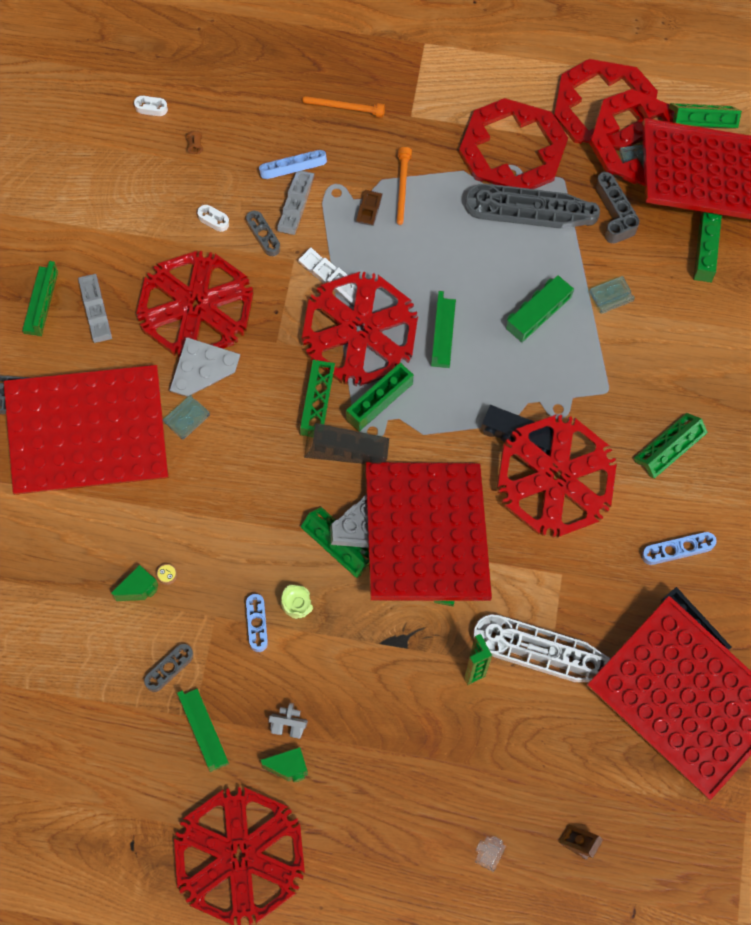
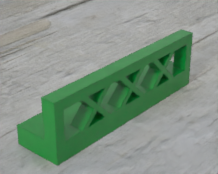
[669,103,742,128]
[22,261,58,337]
[431,291,456,368]
[300,360,335,436]
[633,413,708,479]
[301,507,369,578]
[464,633,492,685]
[177,688,229,772]

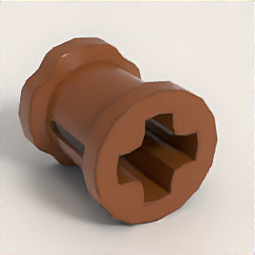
[186,131,203,154]

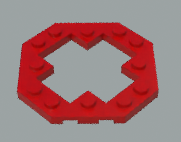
[554,59,658,151]
[589,89,675,186]
[459,98,568,189]

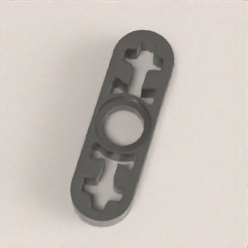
[246,211,280,256]
[144,644,194,692]

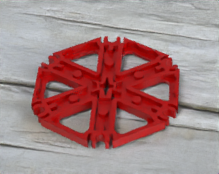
[136,251,254,357]
[302,272,418,386]
[497,414,617,538]
[174,787,305,925]

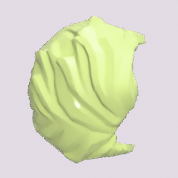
[281,585,313,619]

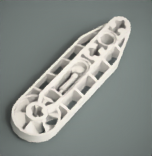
[473,615,610,682]

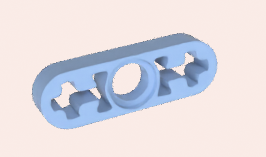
[246,594,268,652]

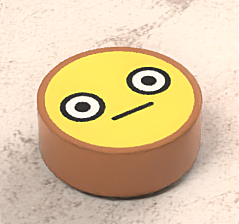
[157,564,177,585]

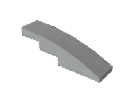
[277,171,314,235]
[78,274,112,343]

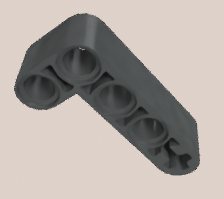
[596,172,639,244]

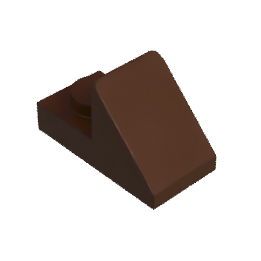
[559,825,603,860]

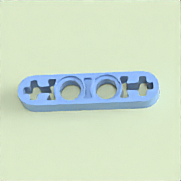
[259,150,327,179]
[642,532,717,565]

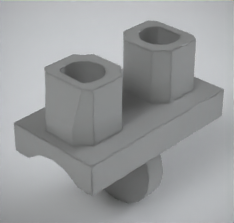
[269,703,308,739]

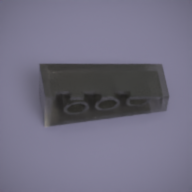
[304,423,390,464]

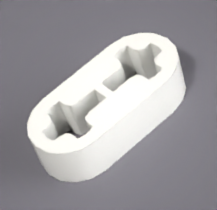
[134,96,168,116]
[198,205,229,232]

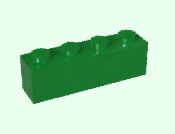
[694,212,722,283]
[506,275,574,343]
[346,362,414,432]

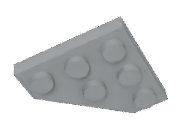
[170,338,241,397]
[330,494,368,548]

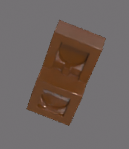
[356,190,383,226]

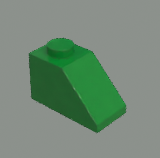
[111,565,158,601]
[261,748,308,782]

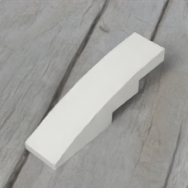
[298,247,357,306]

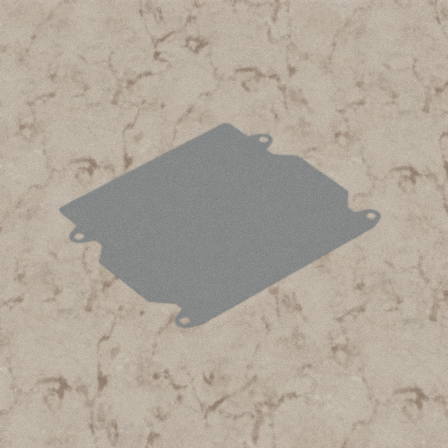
[322,165,609,442]

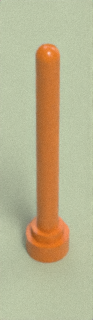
[302,96,385,118]
[396,147,412,225]

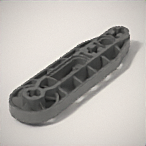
[466,184,600,228]

